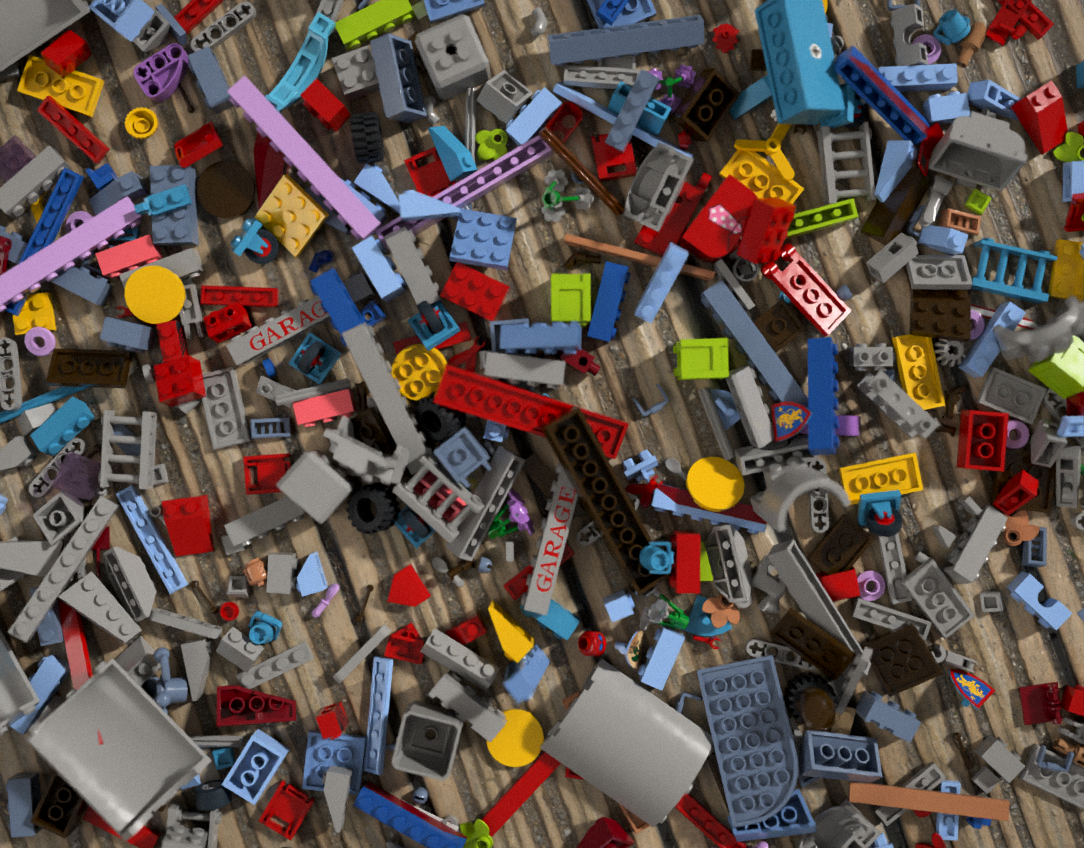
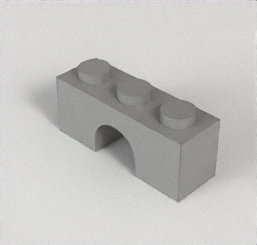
[891,4,928,66]

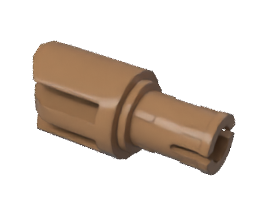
[955,22,986,68]
[1053,737,1084,768]

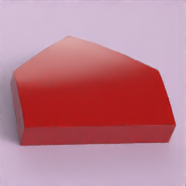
[387,564,431,607]
[384,622,425,665]

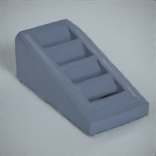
[250,417,291,439]
[1022,527,1047,568]

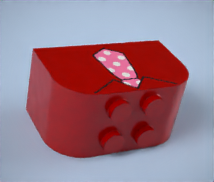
[678,174,757,263]

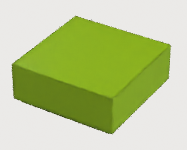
[963,188,992,216]

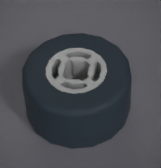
[194,780,232,811]

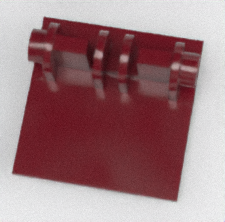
[1019,682,1063,725]

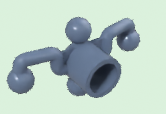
[147,647,187,715]

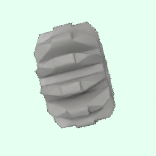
[934,339,968,367]

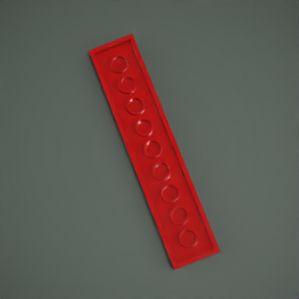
[433,364,629,459]

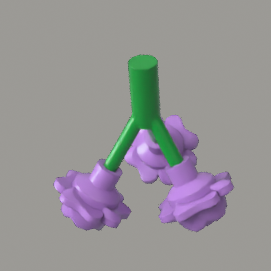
[647,64,696,113]

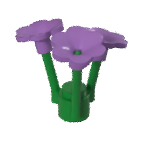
[487,488,535,539]

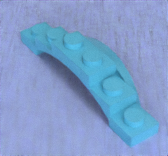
[265,12,336,114]

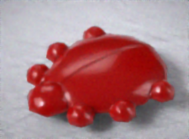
[713,24,739,54]

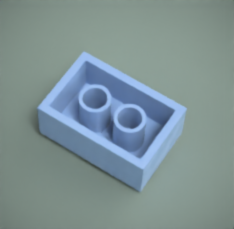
[89,0,155,42]
[352,236,407,302]
[222,729,290,805]

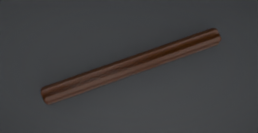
[538,127,625,215]

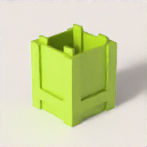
[551,274,591,328]
[1028,335,1084,399]
[673,338,729,380]

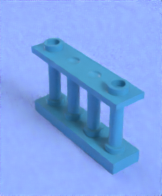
[971,238,1058,304]

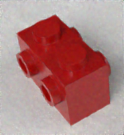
[203,302,252,344]

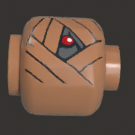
[243,558,268,588]

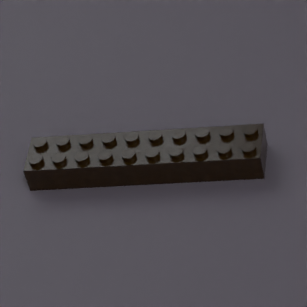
[540,406,671,596]

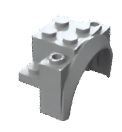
[799,799,881,848]

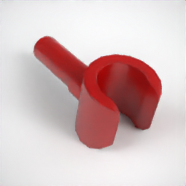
[997,23,1027,40]
[692,635,721,649]

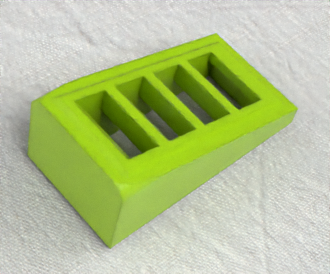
[700,540,713,581]

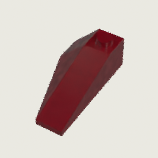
[253,131,289,210]
[216,685,296,728]
[577,817,634,848]

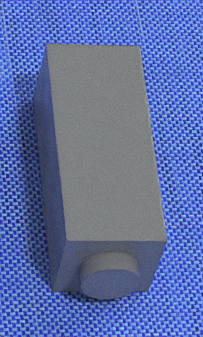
[866,233,919,283]

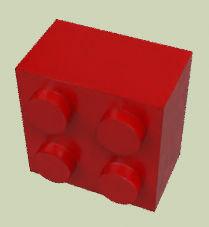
[300,78,351,132]
[154,355,206,407]

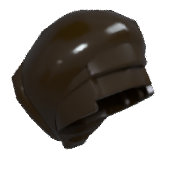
[794,687,836,732]

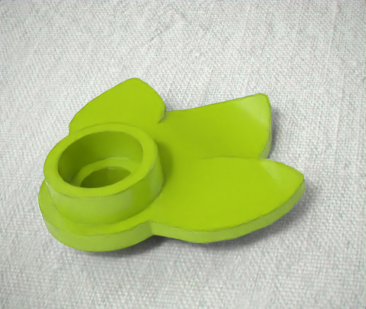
[475,129,508,161]
[1053,132,1084,163]
[460,819,493,848]

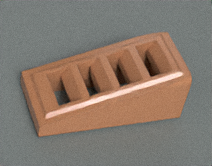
[937,208,981,236]

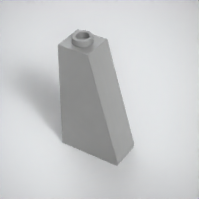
[0,539,64,577]

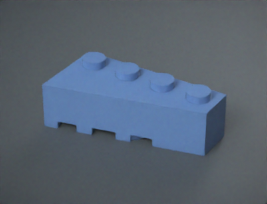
[500,321,582,354]
[503,643,550,703]
[727,789,817,842]

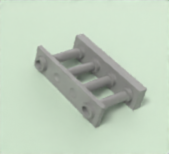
[817,122,876,206]
[855,370,939,439]
[98,410,157,489]
[392,453,484,543]
[166,802,222,848]

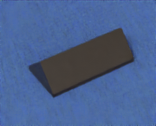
[860,167,931,246]

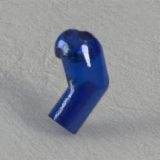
[308,250,333,273]

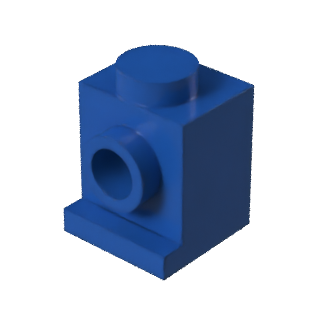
[359,300,387,328]

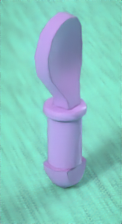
[312,583,340,618]

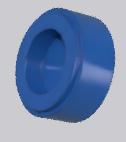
[262,358,277,378]

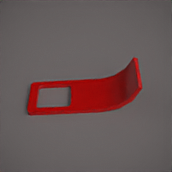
[985,0,1032,46]
[918,122,944,176]

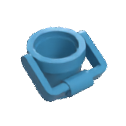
[934,9,971,45]
[639,541,674,574]
[248,611,283,644]

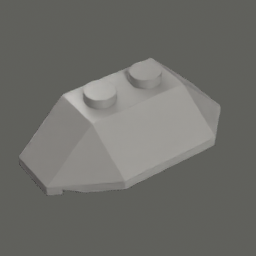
[704,524,752,603]
[103,546,156,622]

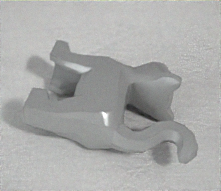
[734,555,787,614]

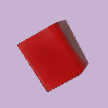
[546,102,583,145]
[815,567,860,602]

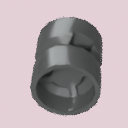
[730,257,759,285]

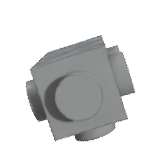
[849,343,896,371]

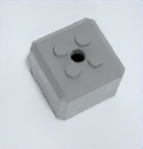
[415,14,491,100]
[276,450,355,524]
[391,700,464,781]

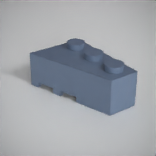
[855,690,921,742]

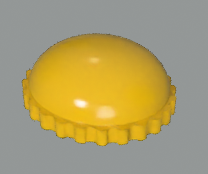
[124,107,159,140]

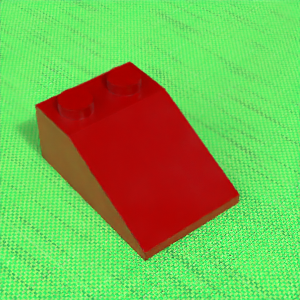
[1011,80,1068,155]
[162,495,215,556]

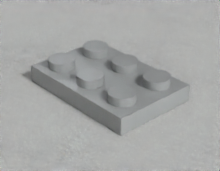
[906,255,973,290]
[976,367,1047,424]

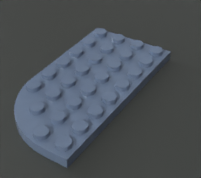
[697,655,798,827]

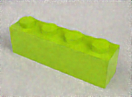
[335,0,415,51]
[785,198,859,240]

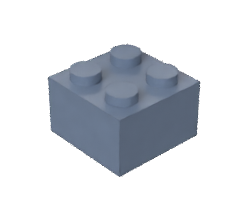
[100,316,157,353]

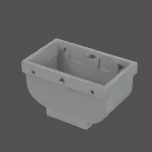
[928,111,1027,192]

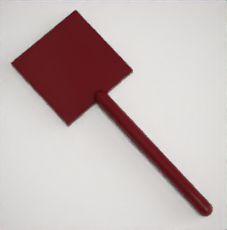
[92,526,110,580]

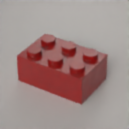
[736,197,796,264]
[440,262,510,321]
[956,410,1009,472]
[669,530,700,593]

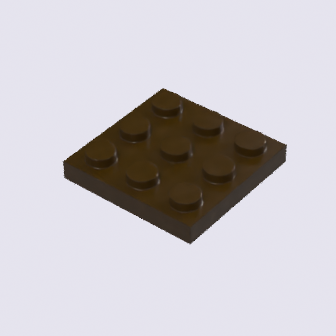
[910,288,971,342]
[990,449,1056,513]
[860,622,943,697]

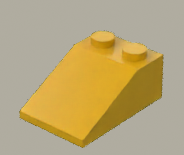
[488,599,534,663]

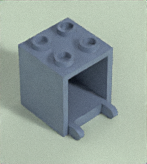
[434,427,492,488]

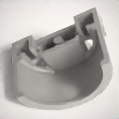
[750,457,851,532]

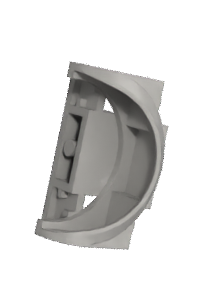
[623,142,694,232]
[992,295,1084,363]
[323,416,410,485]

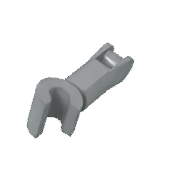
[919,175,953,227]
[931,643,977,673]

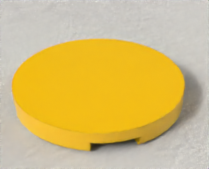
[124,265,186,324]
[391,344,448,401]
[686,457,744,512]
[486,708,544,767]

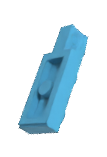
[134,184,192,216]

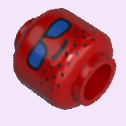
[578,631,606,657]

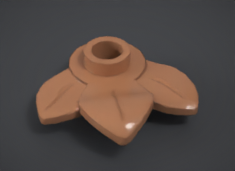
[1002,510,1040,546]
[702,594,740,628]

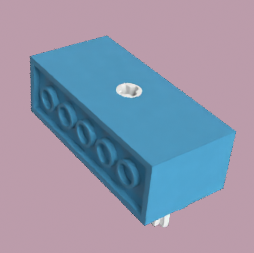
[754,0,845,125]

